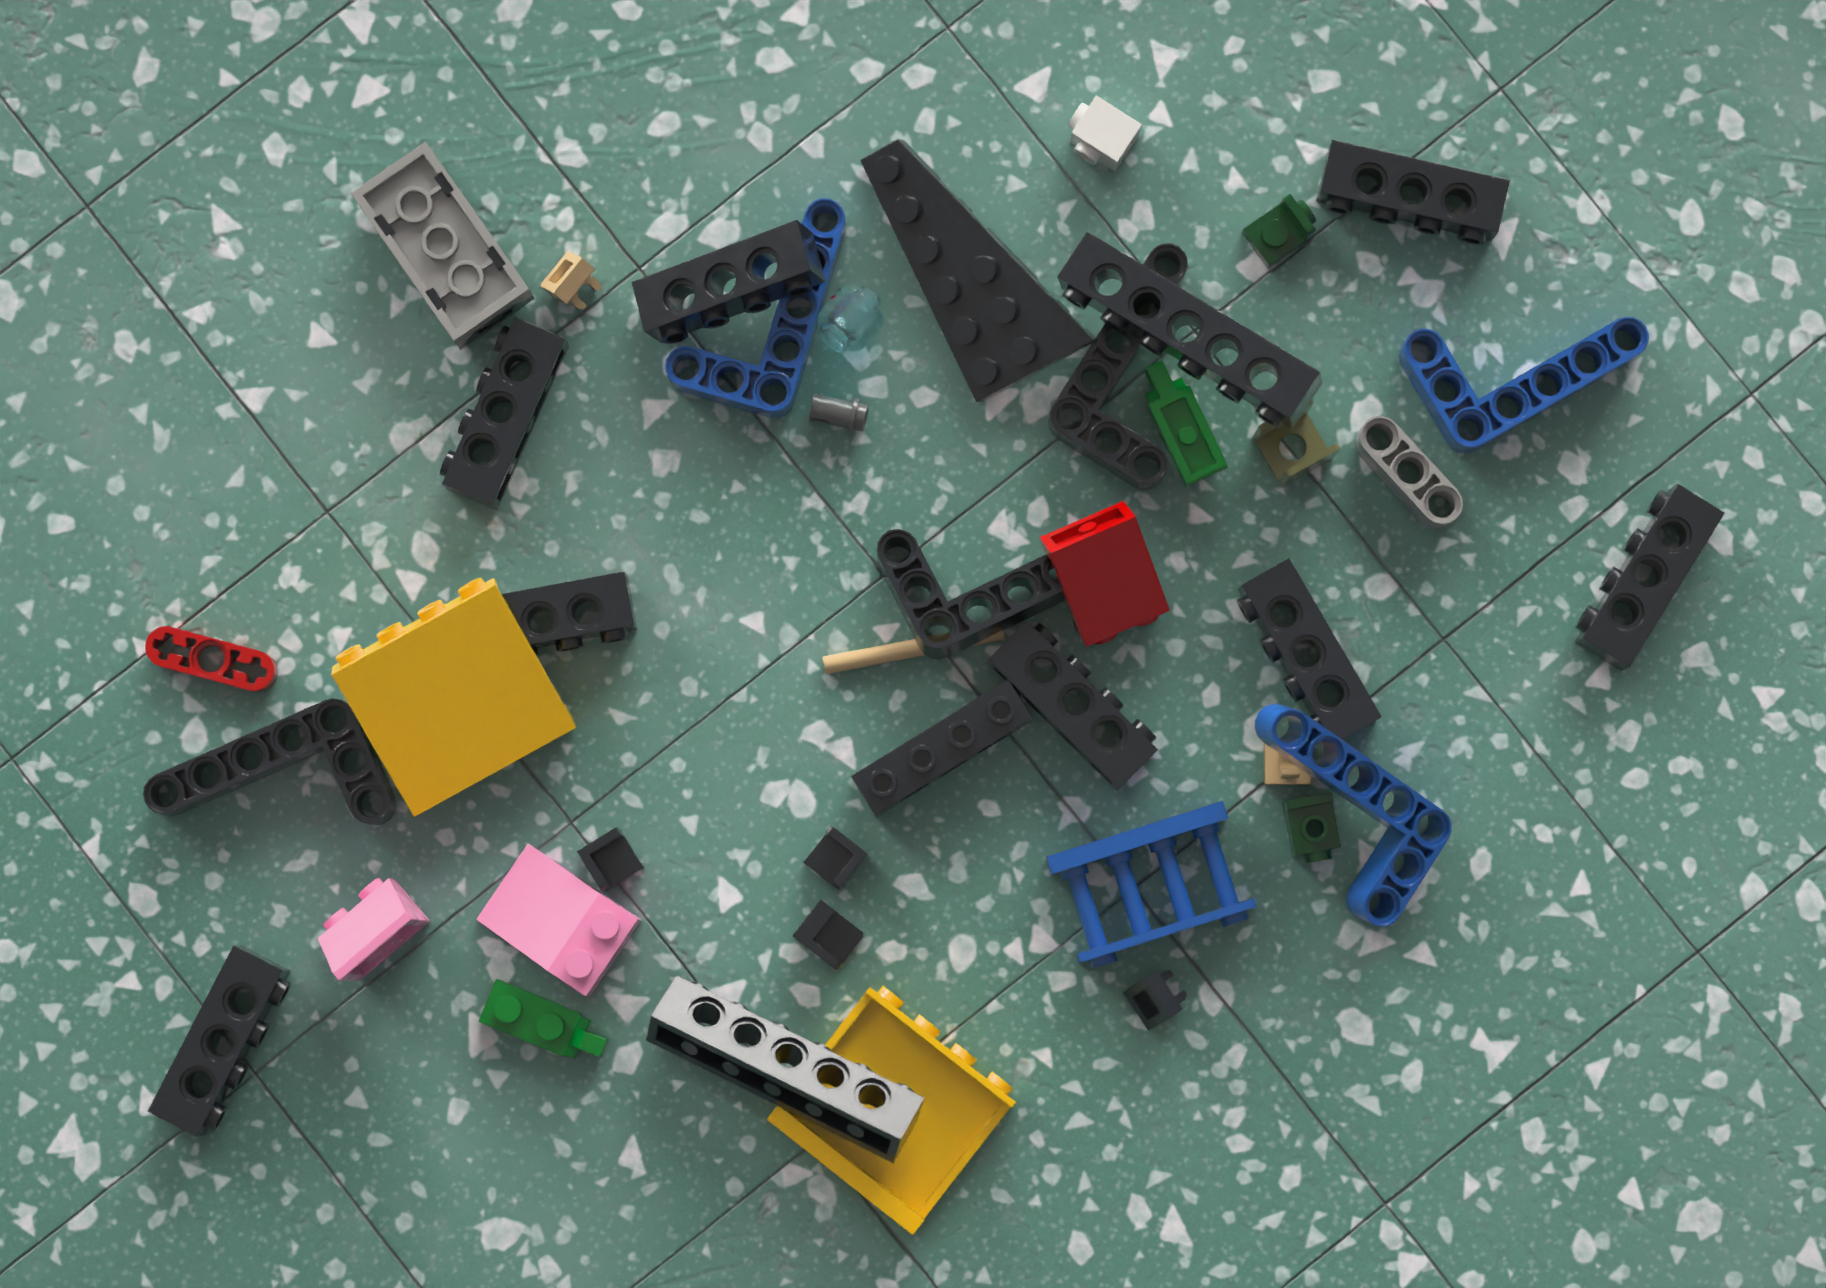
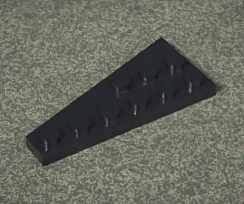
[860,139,1098,402]

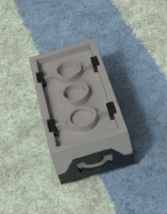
[350,142,535,350]

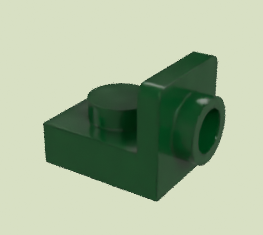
[1242,194,1316,269]

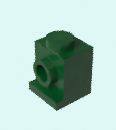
[1282,792,1341,864]

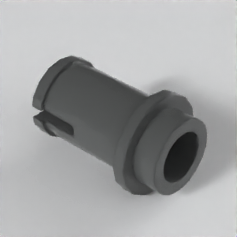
[809,393,869,434]

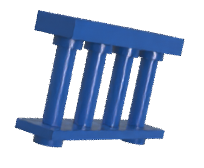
[1046,801,1257,969]

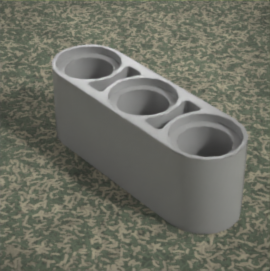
[1355,416,1463,530]

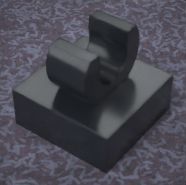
[1123,970,1187,1031]

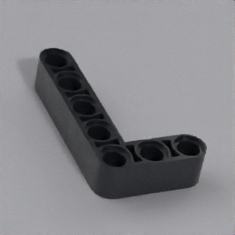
[1048,243,1188,490]
[877,529,1066,659]
[143,698,397,826]

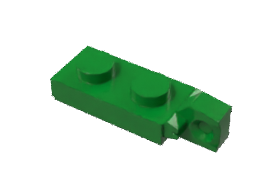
[1144,360,1228,488]
[478,979,609,1059]

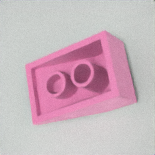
[476,844,642,997]
[318,878,430,981]

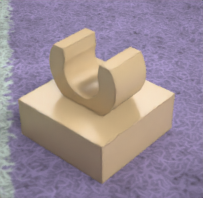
[540,251,602,310]
[1264,743,1311,785]

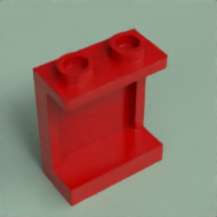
[1040,501,1170,647]

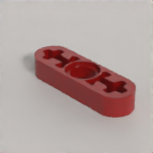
[145,626,278,692]

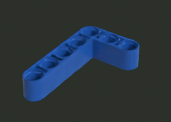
[665,198,846,418]
[1399,317,1649,454]
[1255,704,1452,927]

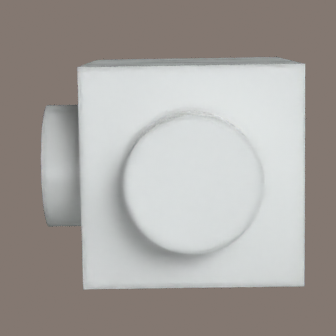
[1068,95,1142,171]

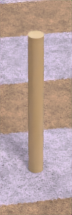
[823,630,1005,675]

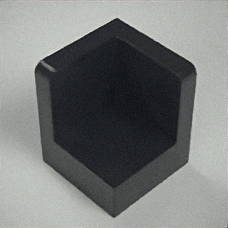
[803,825,868,891]
[577,827,644,892]
[793,900,863,970]

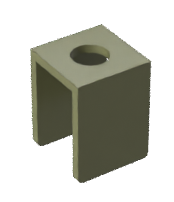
[1252,400,1340,488]

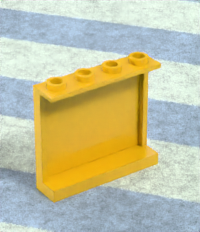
[331,577,576,817]
[767,986,1016,1235]

